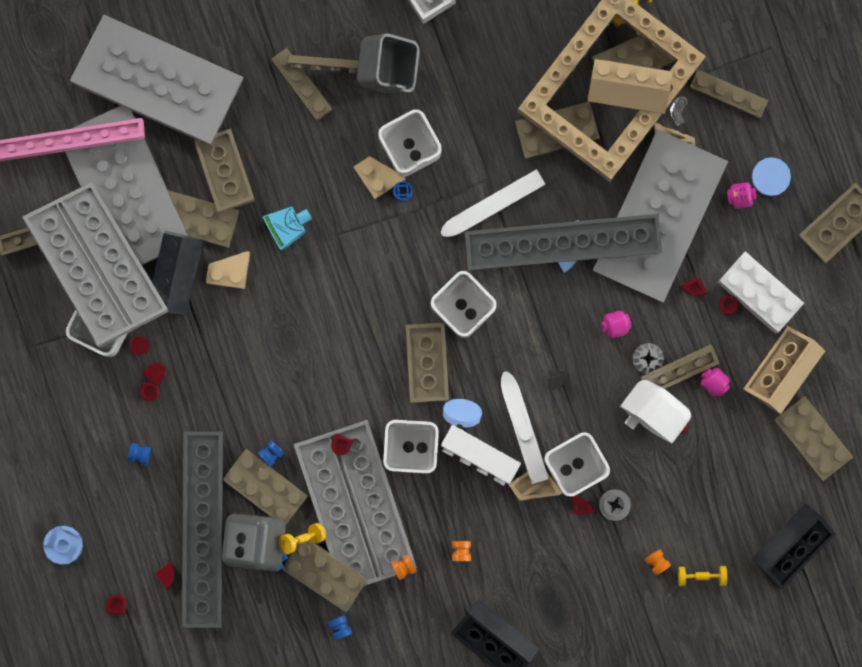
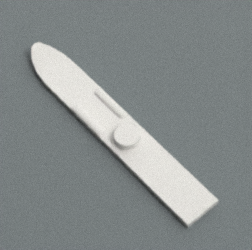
[441,169,545,237]
[501,372,549,484]

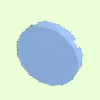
[751,157,791,197]
[443,399,482,428]
[43,526,83,565]

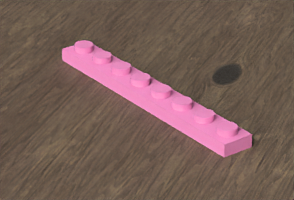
[0,118,145,161]

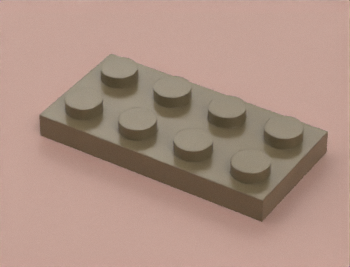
[591,35,678,70]
[515,102,600,159]
[194,129,255,214]
[798,182,862,264]
[168,190,240,248]
[406,323,449,403]
[774,396,853,481]
[223,449,308,526]
[282,540,368,612]

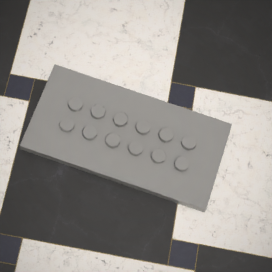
[70,15,243,146]
[65,106,188,266]
[593,129,728,303]
[22,182,168,348]
[294,420,417,586]

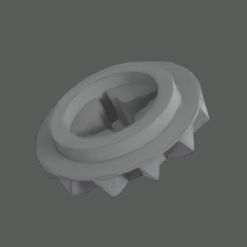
[633,343,664,374]
[599,489,631,521]

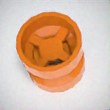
[452,541,471,561]
[644,549,671,576]
[391,554,417,580]

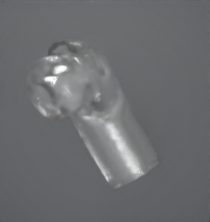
[670,96,688,126]

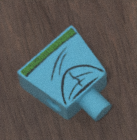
[263,207,312,251]

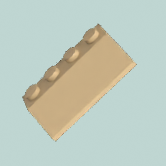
[588,59,673,114]
[744,326,825,414]

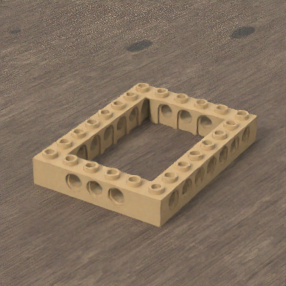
[518,0,706,182]

